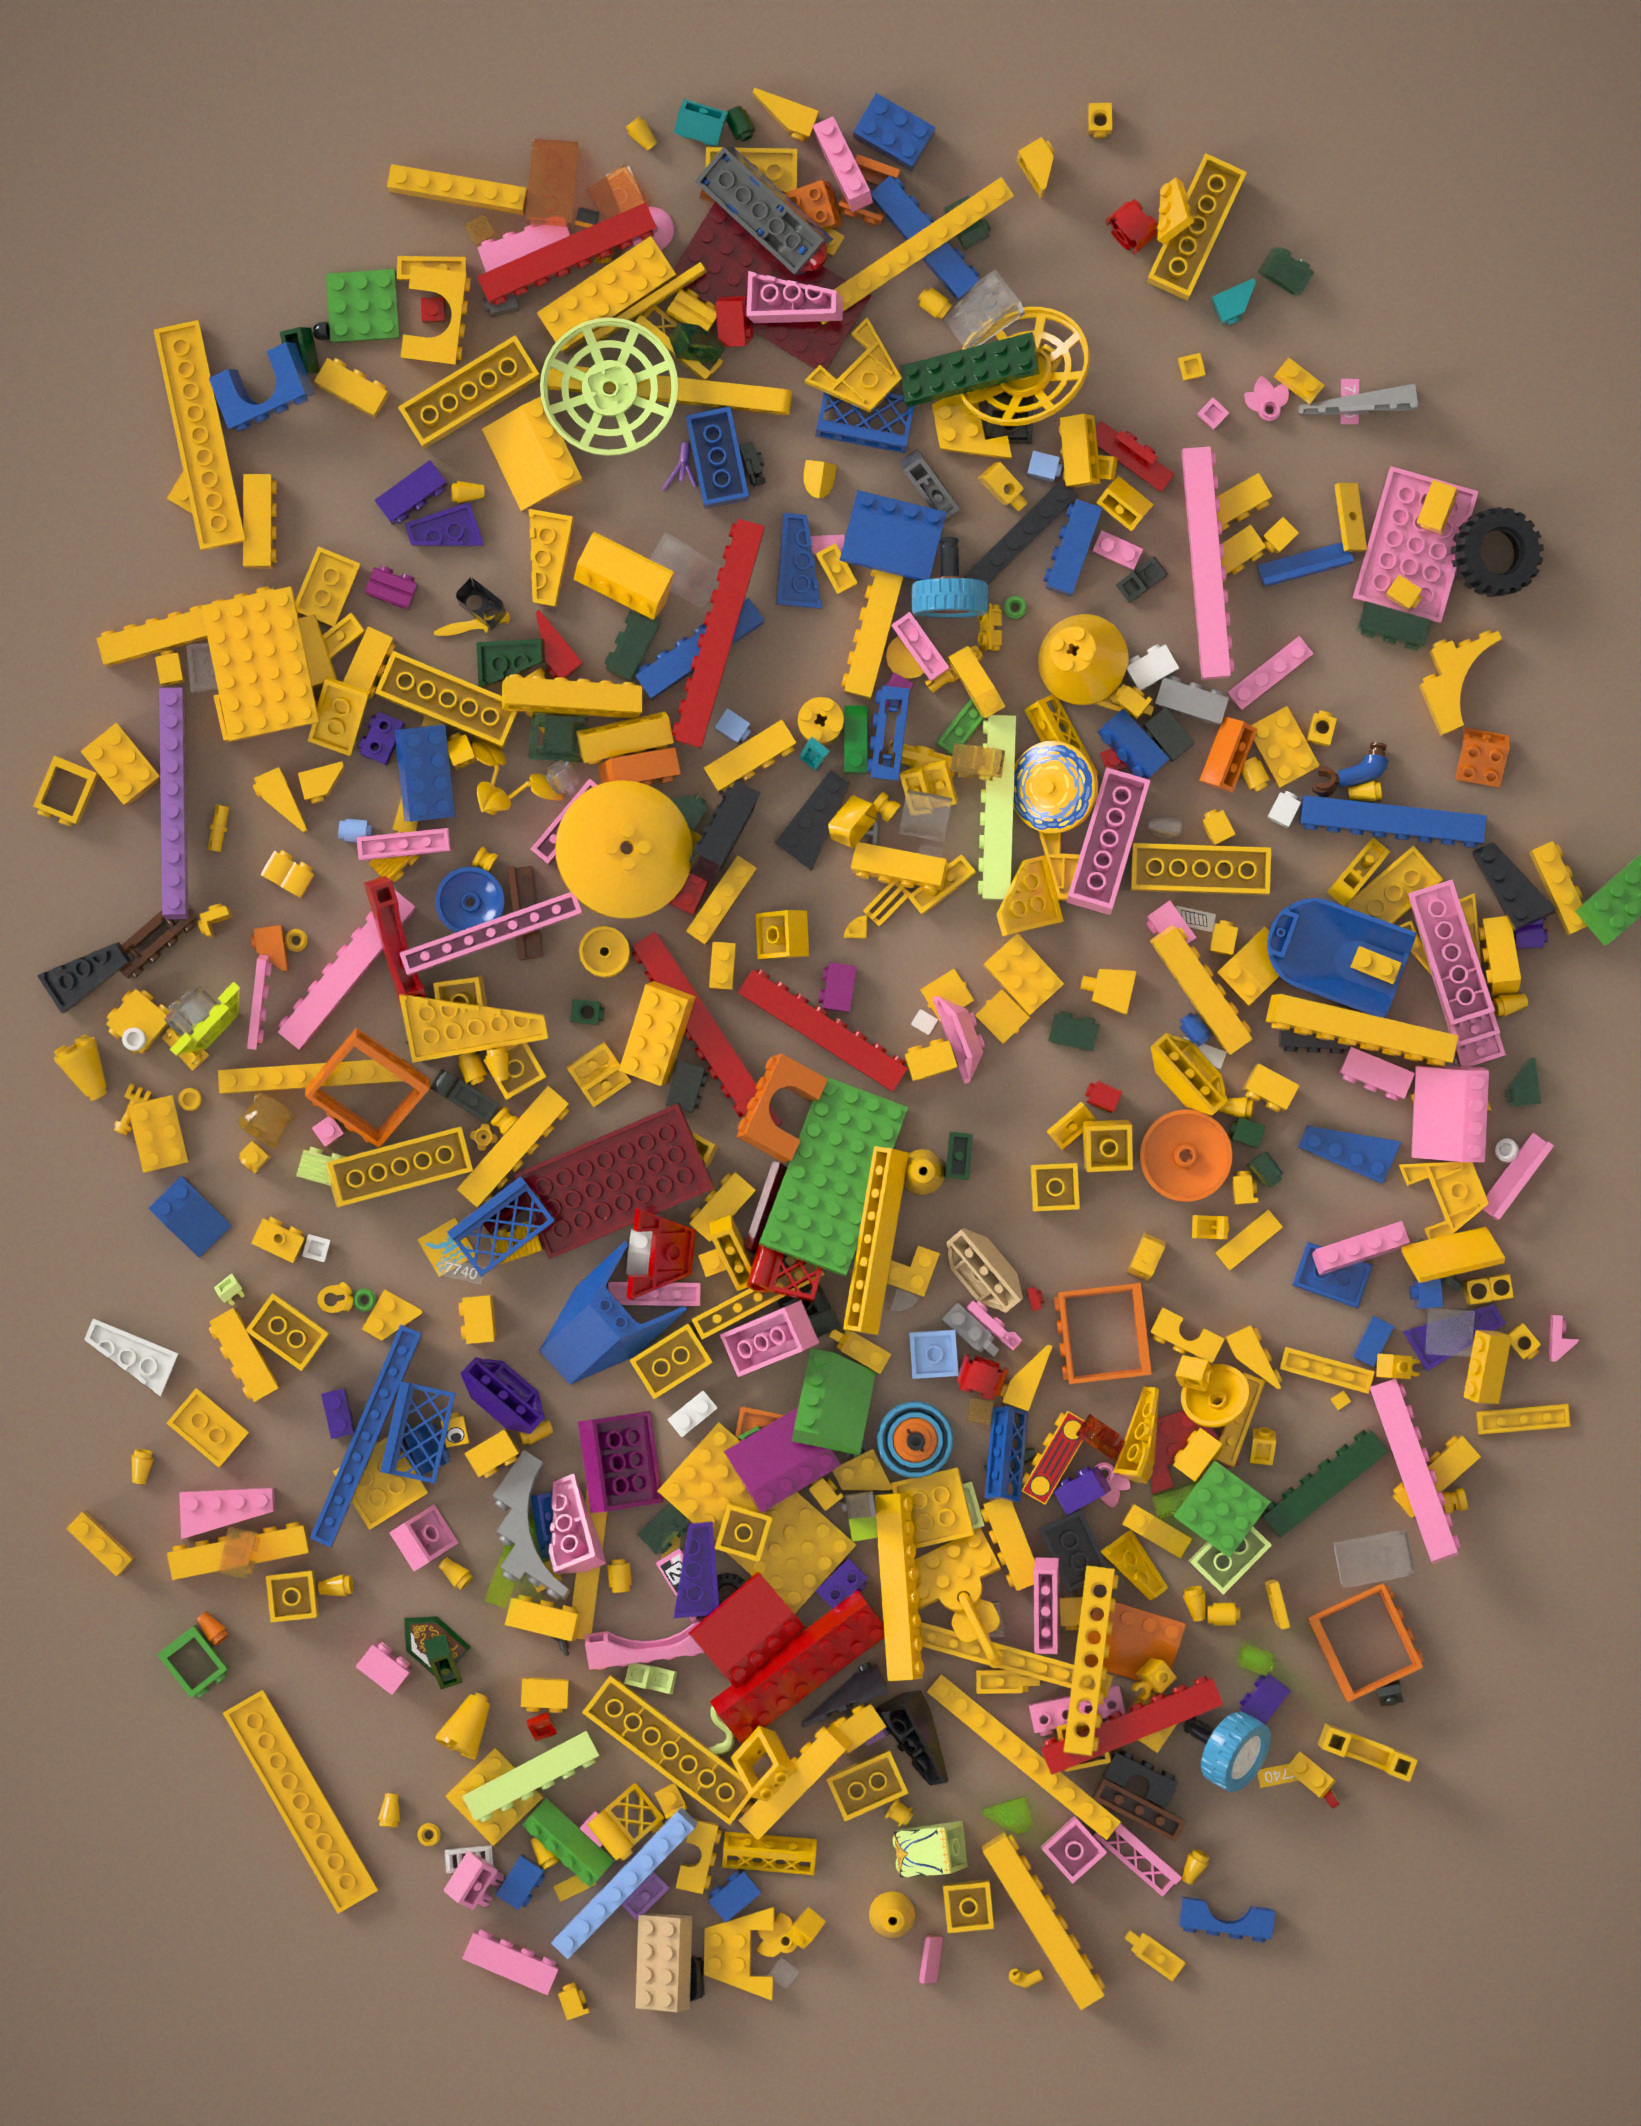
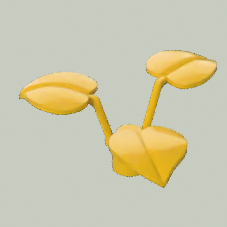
[471,739,564,815]

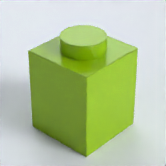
[849,1516,878,1542]

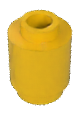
[918,287,952,320]
[1241,756,1270,792]
[458,1052,487,1086]
[607,1558,632,1593]
[1208,1602,1240,1626]

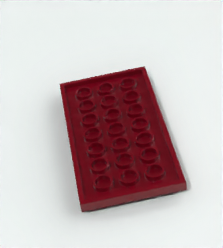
[674,202,871,370]
[514,1103,715,1259]

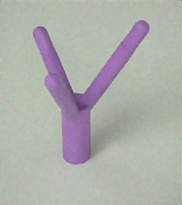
[662,442,697,491]

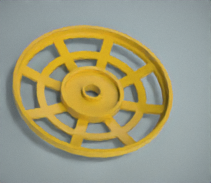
[960,307,1090,426]

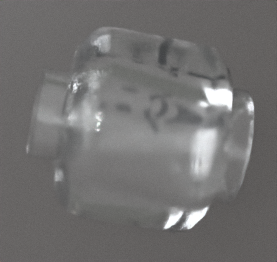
[546,760,580,795]

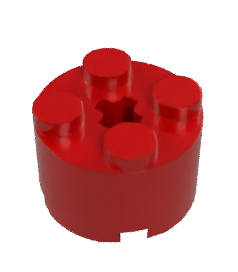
[1105,199,1158,254]
[957,1354,1009,1400]

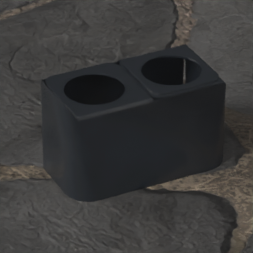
[456,577,507,630]

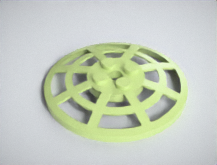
[540,317,678,456]

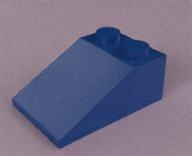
[148,1176,232,1258]

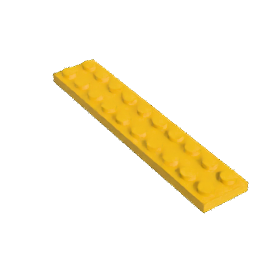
[154,320,246,551]
[223,1689,379,1914]

